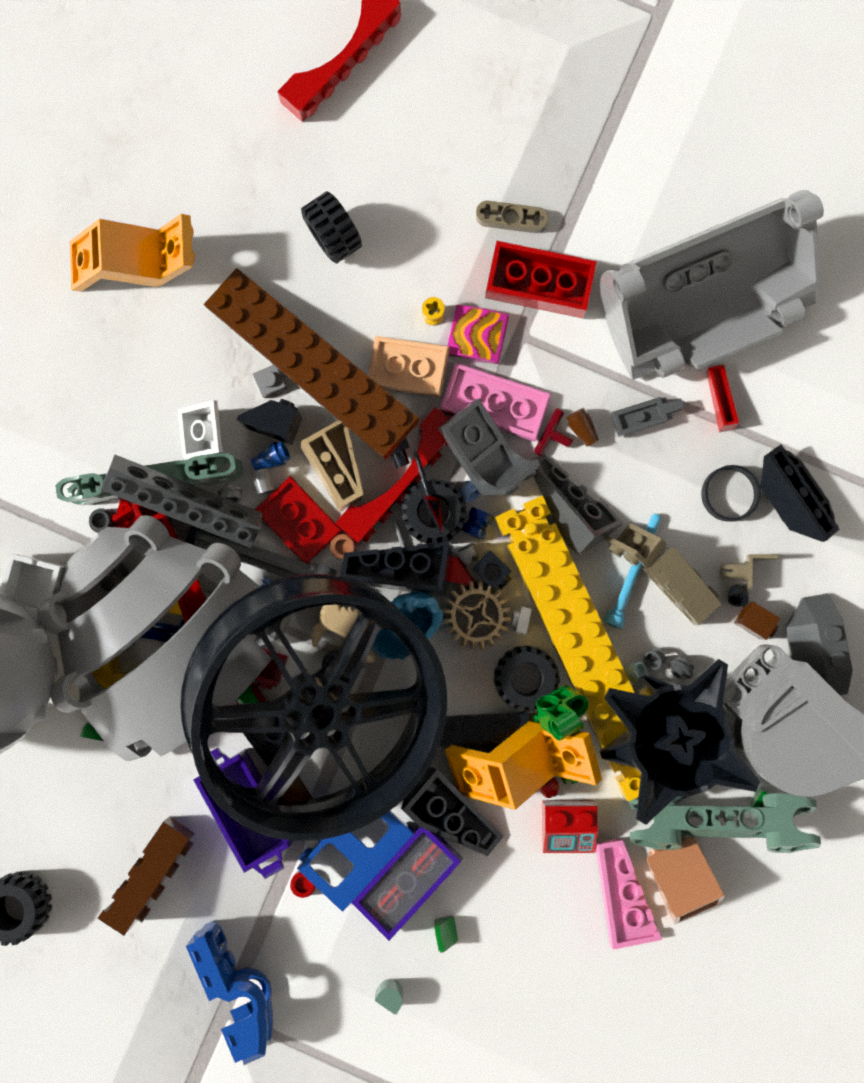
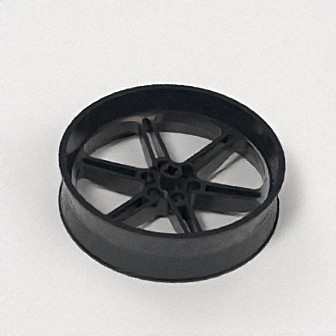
[180,574,447,841]

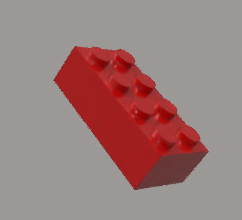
[485,241,597,319]

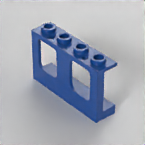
[297,810,414,912]

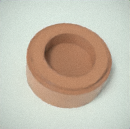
[330,534,356,560]

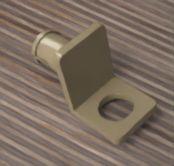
[720,554,779,589]

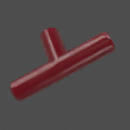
[534,408,573,456]

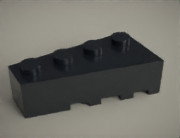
[340,541,454,597]

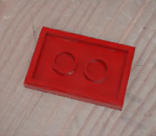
[254,476,343,564]

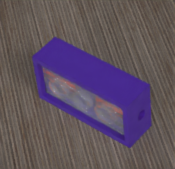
[351,827,463,941]

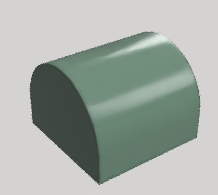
[374,979,403,1015]

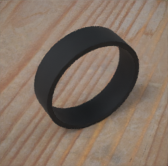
[701,465,761,522]

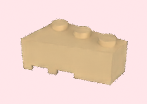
[301,420,363,512]

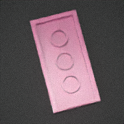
[440,363,551,442]

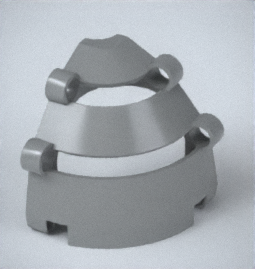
[37,515,291,761]

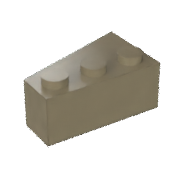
[641,546,721,625]

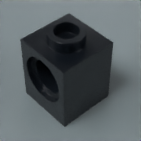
[472,550,512,590]

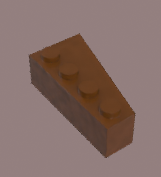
[97,816,195,936]

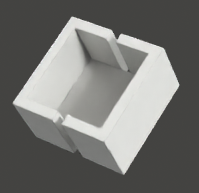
[0,553,65,617]

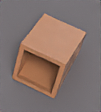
[646,836,724,924]

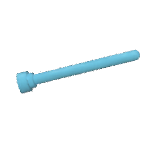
[603,513,661,630]

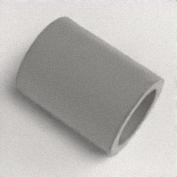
[251,468,275,496]

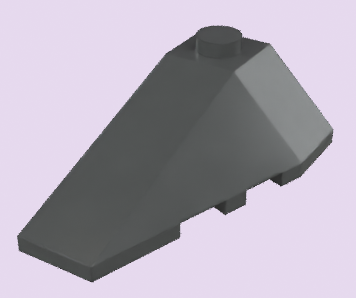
[531,455,623,555]

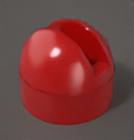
[539,777,560,798]

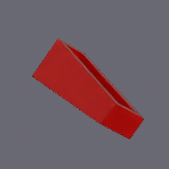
[706,364,739,432]

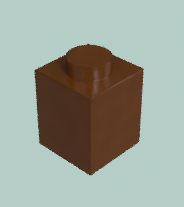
[734,602,780,640]

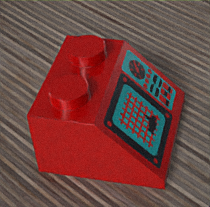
[542,800,598,853]

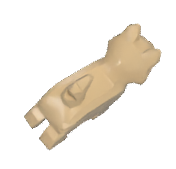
[309,605,376,668]

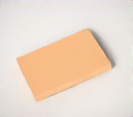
[368,336,450,398]

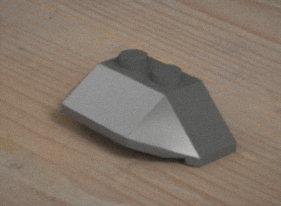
[785,593,853,695]

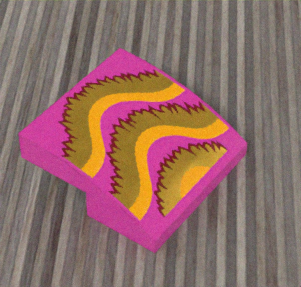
[447,305,509,365]

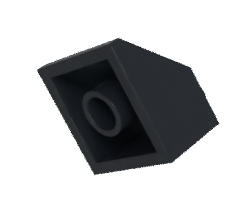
[236,399,303,445]

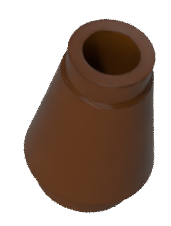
[566,407,599,447]

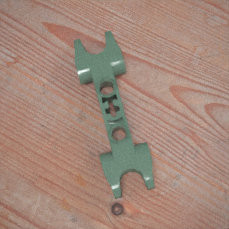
[55,453,244,505]
[629,793,821,853]

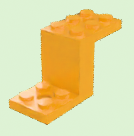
[69,214,195,292]
[445,721,602,810]

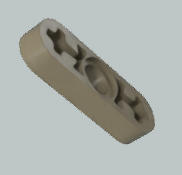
[476,200,548,233]

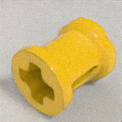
[422,297,445,326]

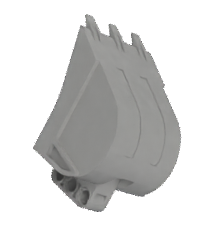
[723,644,864,797]

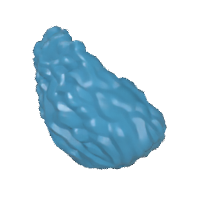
[372,592,443,660]

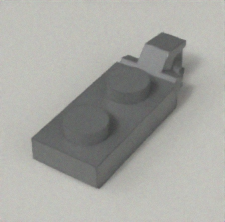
[611,397,684,437]

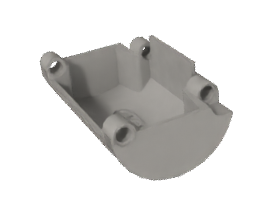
[600,190,824,380]

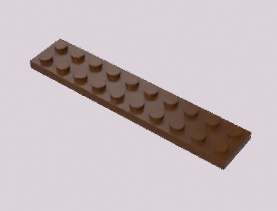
[203,268,420,460]

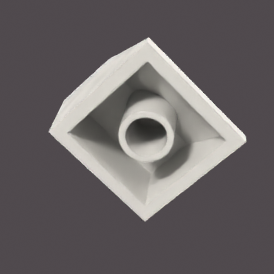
[178,400,223,460]

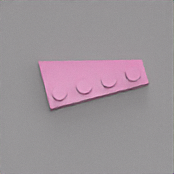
[596,838,662,950]

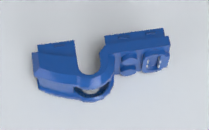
[186,920,273,1066]

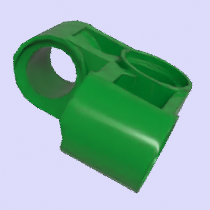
[536,685,588,741]

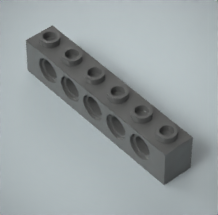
[101,454,262,548]

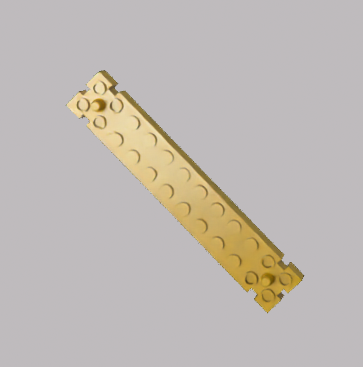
[494,495,641,802]

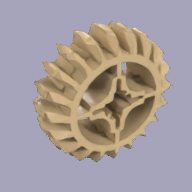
[442,581,511,650]

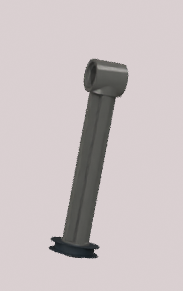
[185,525,337,578]

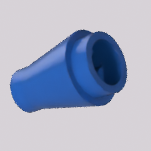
[250,441,290,471]

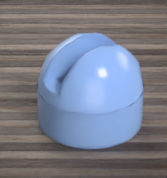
[459,481,480,503]

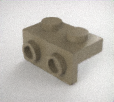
[604,523,667,568]

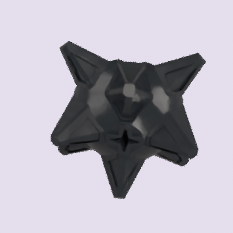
[600,659,760,825]

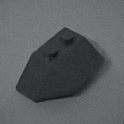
[760,444,840,542]

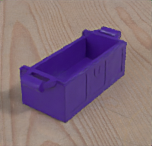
[193,748,293,879]

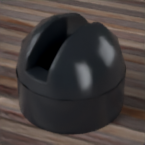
[728,584,749,607]

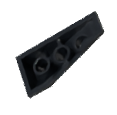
[401,766,504,856]

